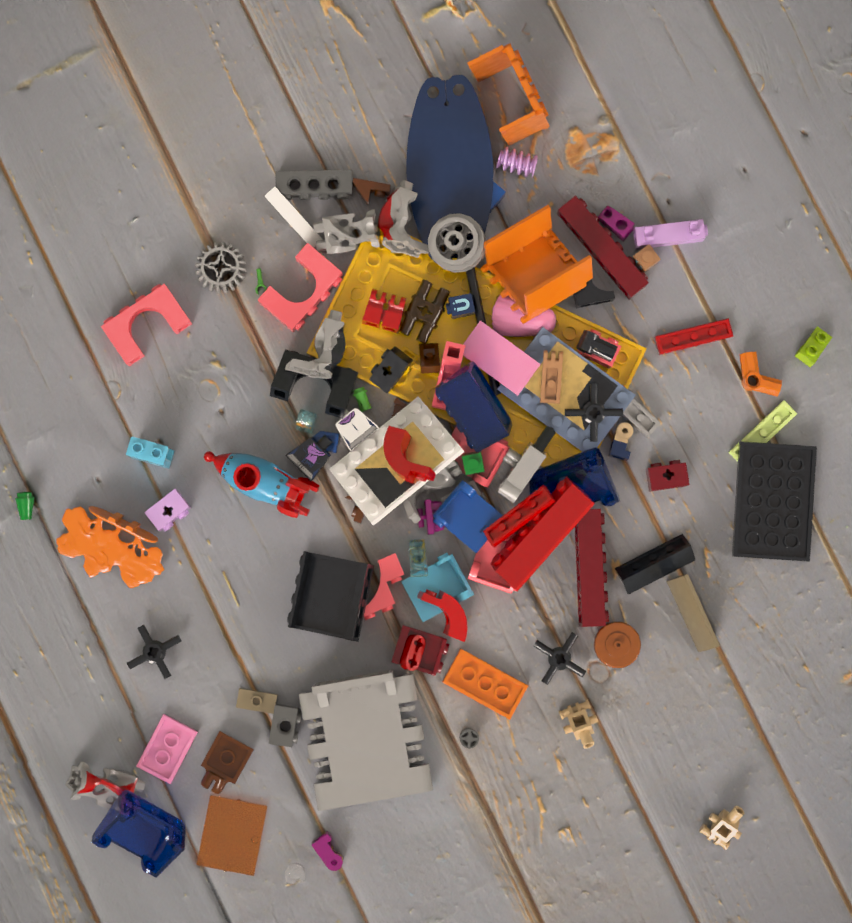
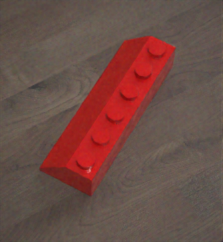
[490,477,595,592]

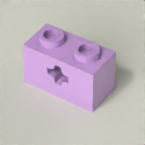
[144,489,191,532]

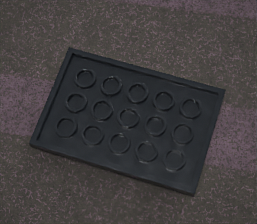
[732,441,817,562]

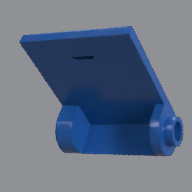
[432,480,503,553]

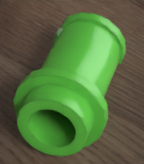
[353,387,372,412]

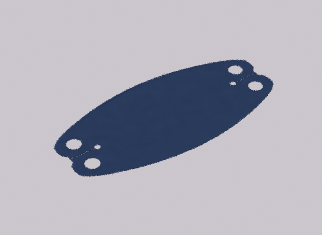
[406,75,494,263]

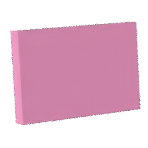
[136,714,198,784]

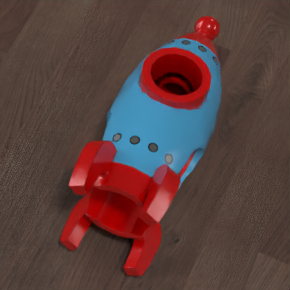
[204,451,320,518]

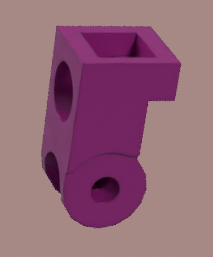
[598,206,635,242]
[311,831,343,871]

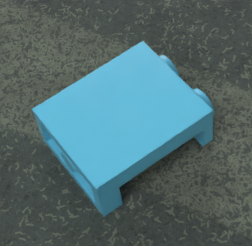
[126,437,175,469]

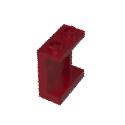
[391,625,449,676]

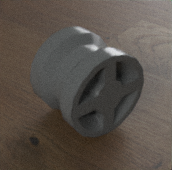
[459,728,479,749]

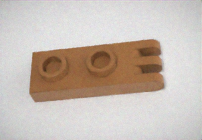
[540,350,563,404]

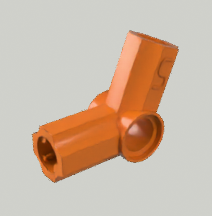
[739,352,782,397]

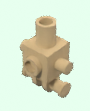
[559,700,598,748]
[699,806,745,850]

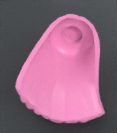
[492,295,556,337]

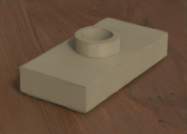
[236,688,278,714]

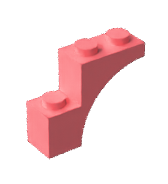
[364,553,404,620]

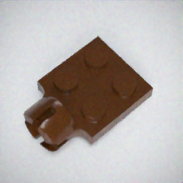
[201,731,254,794]

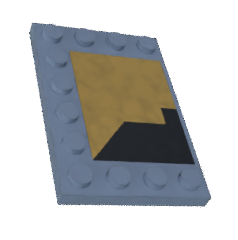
[497,327,636,457]

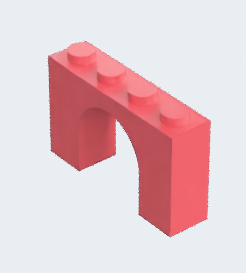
[258,243,343,332]
[101,283,192,366]

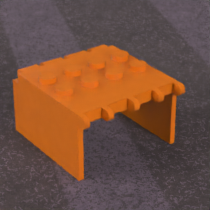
[467,43,550,146]
[480,205,593,324]

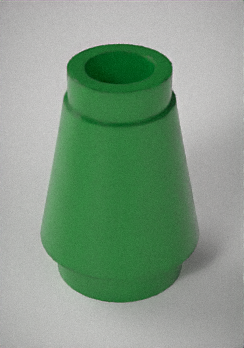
[15,492,34,520]

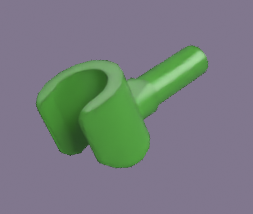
[255,268,267,295]

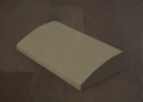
[666,574,720,652]

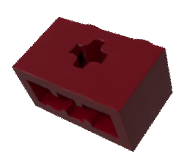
[646,460,690,492]

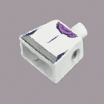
[335,408,379,452]

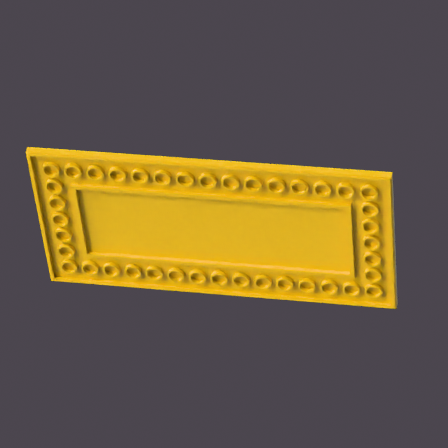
[307,230,647,485]

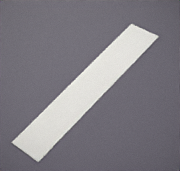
[265,187,323,248]

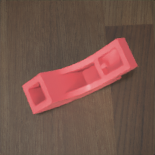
[432,341,465,411]

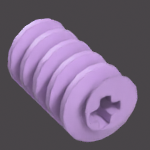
[496,146,538,178]

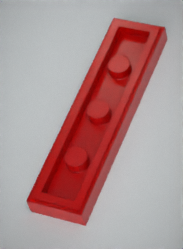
[654,318,733,355]
[483,485,555,548]

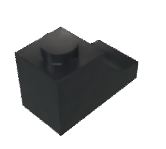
[573,280,615,309]

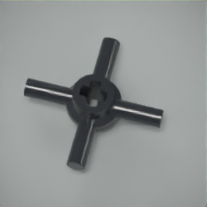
[564,383,623,442]
[127,625,182,679]
[533,632,586,685]

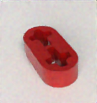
[400,634,425,671]

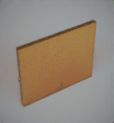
[197,795,267,876]

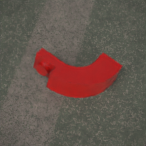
[383,426,436,484]

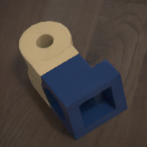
[608,422,633,461]

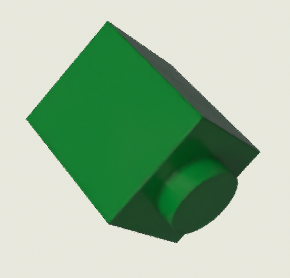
[462,451,485,475]

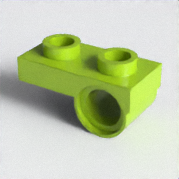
[795,326,833,368]

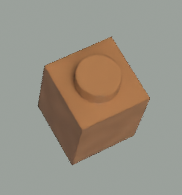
[632,244,661,273]

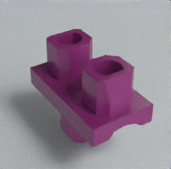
[417,499,444,535]

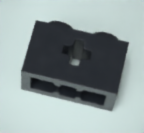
[369,346,413,393]

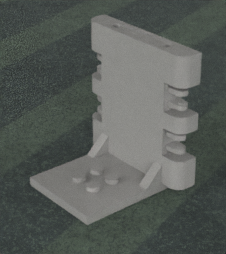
[299,669,433,811]

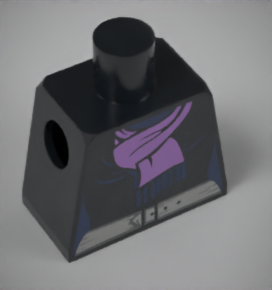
[285,434,333,481]

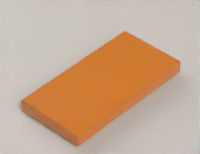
[442,648,528,720]

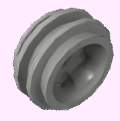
[428,213,486,273]

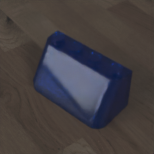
[435,361,513,453]

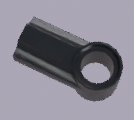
[576,330,618,362]

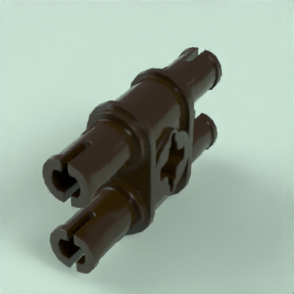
[399,279,450,344]

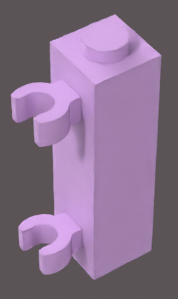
[633,219,708,250]

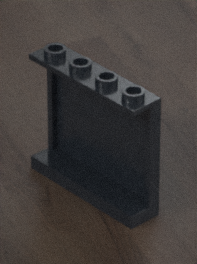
[287,551,374,642]

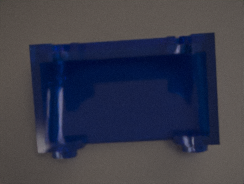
[529,448,620,506]
[91,790,186,878]

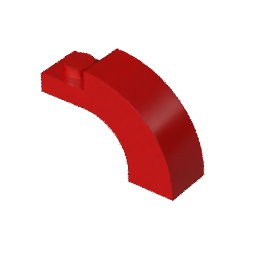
[417,589,468,642]

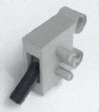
[498,426,555,503]

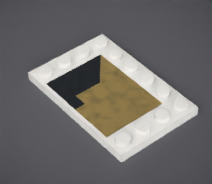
[329,397,464,526]

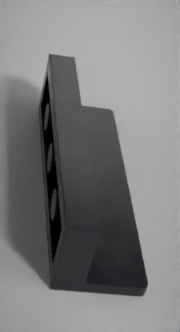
[615,534,695,594]

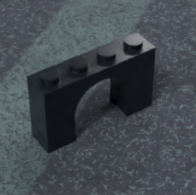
[270,349,358,419]

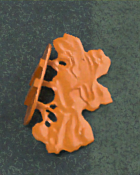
[56,506,164,588]

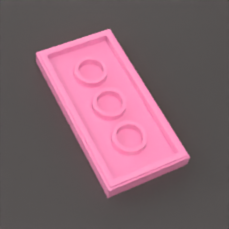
[463,321,541,395]

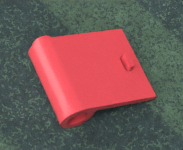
[451,419,510,488]
[468,533,516,594]

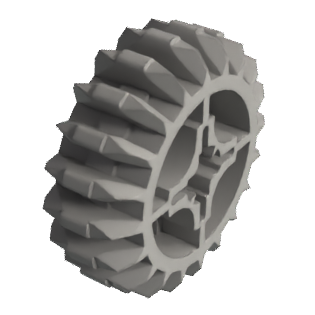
[195,242,247,294]

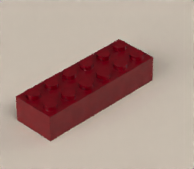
[575,509,609,627]

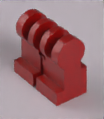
[362,289,407,333]

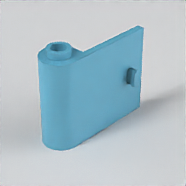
[401,553,474,622]

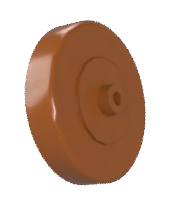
[594,622,641,668]

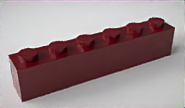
[557,195,649,300]

